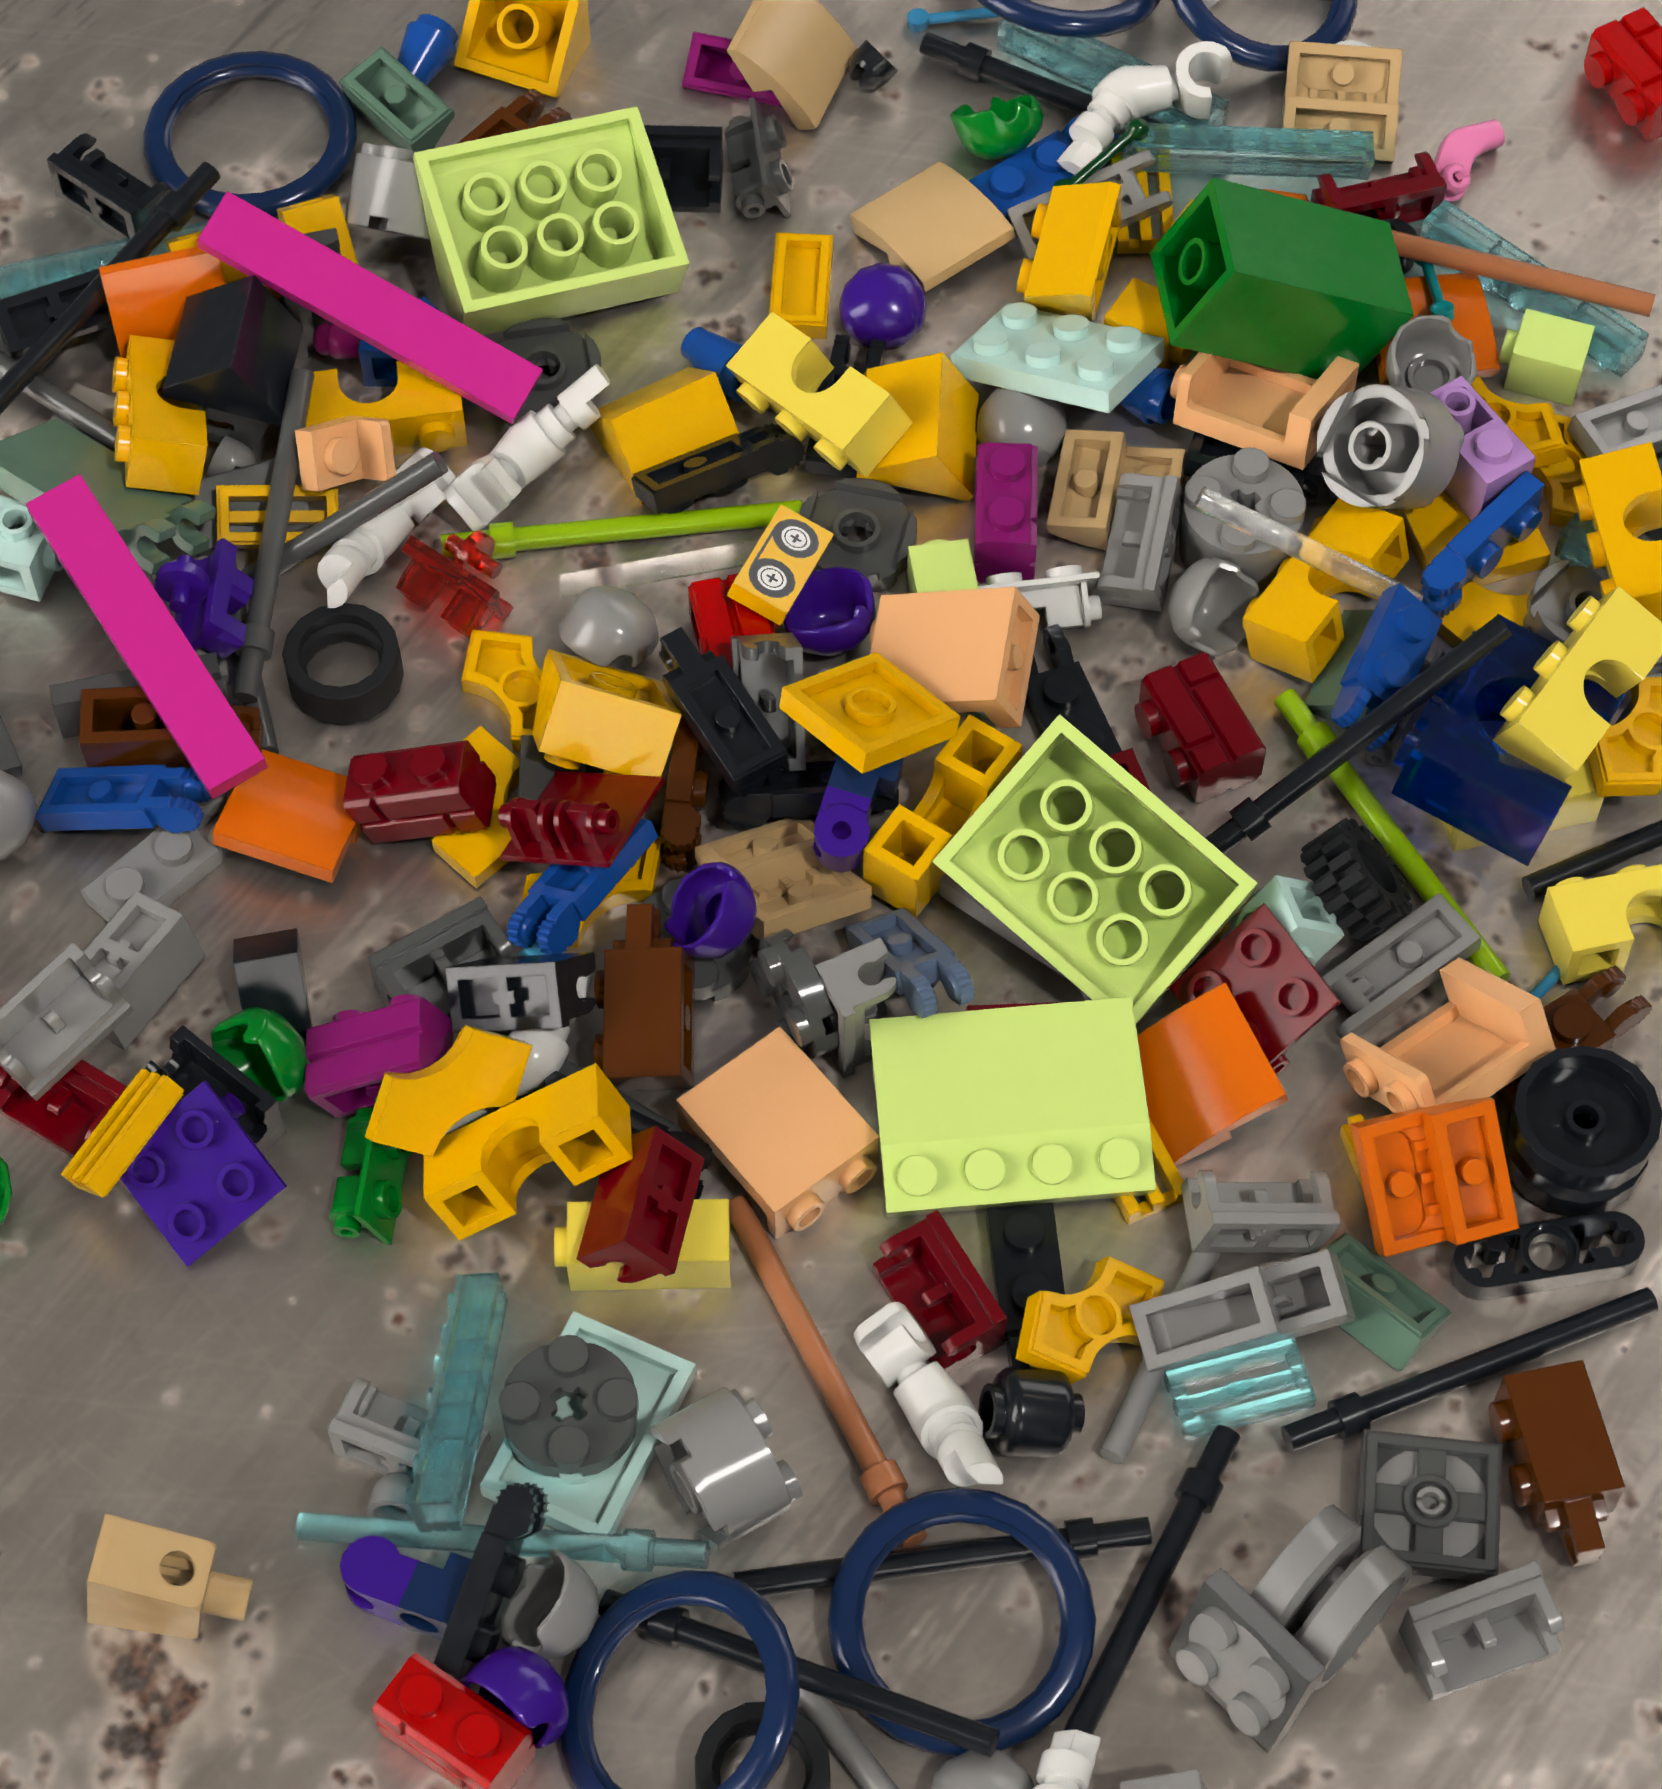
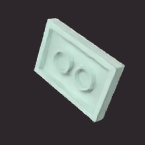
[951,303,1164,413]
[480,1311,696,1551]

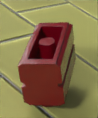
[1134,652,1266,803]
[343,740,497,844]

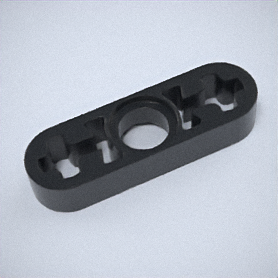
[1449,1211,1645,1301]

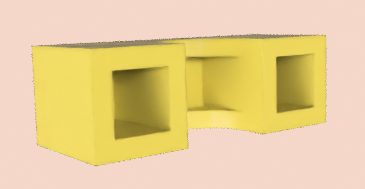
[726,312,913,478]
[1492,586,1662,788]
[1538,864,1662,985]

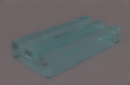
[1164,1338,1317,1442]

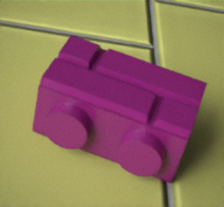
[974,442,1038,584]
[305,994,454,1118]

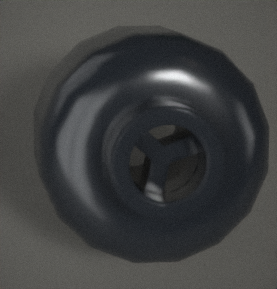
[978,1367,1085,1458]

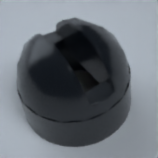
[849,40,898,90]

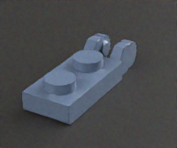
[845,907,975,1019]

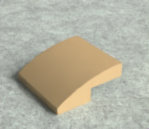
[726,0,857,131]
[1280,41,1403,163]
[850,161,1016,293]
[1046,429,1186,551]
[695,818,872,941]

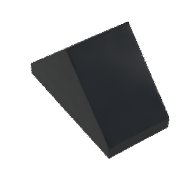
[233,928,313,1047]

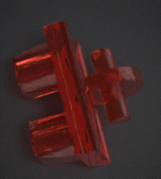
[395,530,514,639]

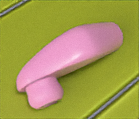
[1434,120,1505,203]

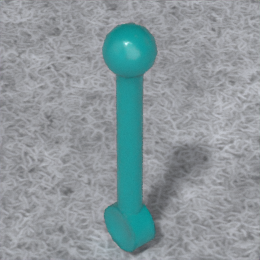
[1413,259,1454,321]

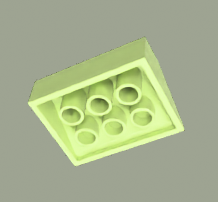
[413,106,690,336]
[932,714,1258,1024]
[869,997,1156,1218]

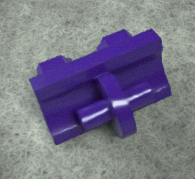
[154,538,254,659]

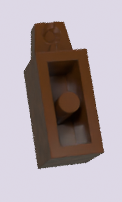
[79,686,263,769]
[593,903,695,1091]
[1489,1360,1625,1568]

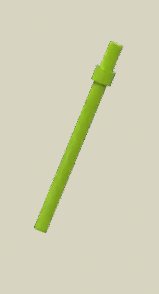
[441,500,802,560]
[1274,689,1511,981]

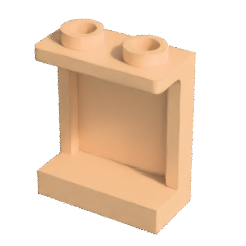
[1170,352,1359,470]
[869,587,1040,728]
[1340,957,1556,1113]
[676,1026,880,1239]

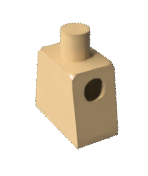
[87,1514,254,1639]

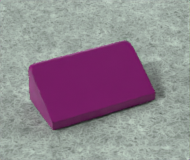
[681,32,783,108]

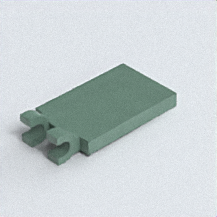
[0,418,216,574]

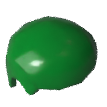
[950,95,1044,160]
[210,1007,308,1103]

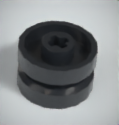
[1502,1045,1662,1217]

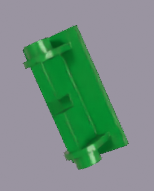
[329,1096,412,1245]

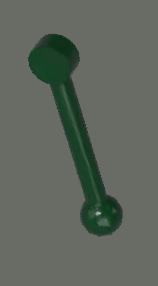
[1052,118,1149,189]

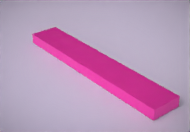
[197,191,543,425]
[25,474,268,799]

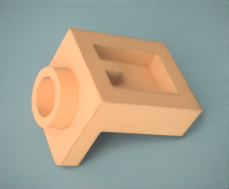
[295,415,396,492]

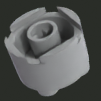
[345,143,430,239]
[1316,384,1464,510]
[1179,448,1306,593]
[649,1387,803,1551]

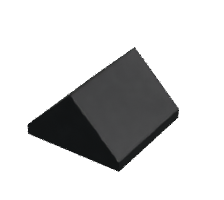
[161,275,304,426]

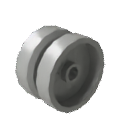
[1251,1504,1412,1691]

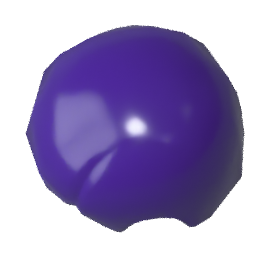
[839,262,927,350]
[783,566,876,657]
[664,862,757,958]
[461,1646,569,1749]

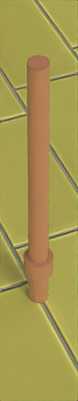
[1392,230,1656,317]
[729,1195,927,1549]

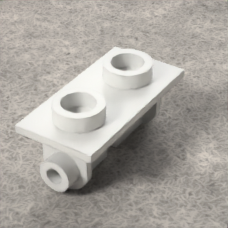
[978,565,1102,629]

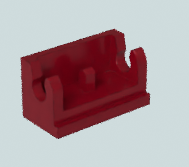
[1311,151,1447,228]
[0,1059,127,1158]
[576,1126,705,1283]
[873,1210,1007,1374]

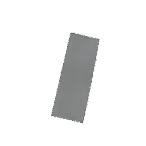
[1129,1249,1357,1372]

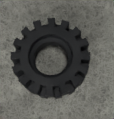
[1300,818,1413,943]

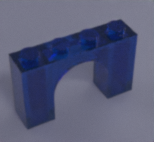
[1391,614,1627,866]

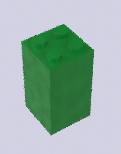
[1150,177,1414,379]

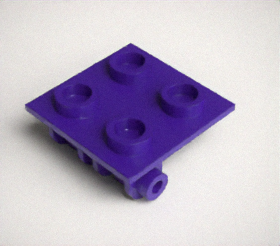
[120,1081,287,1267]

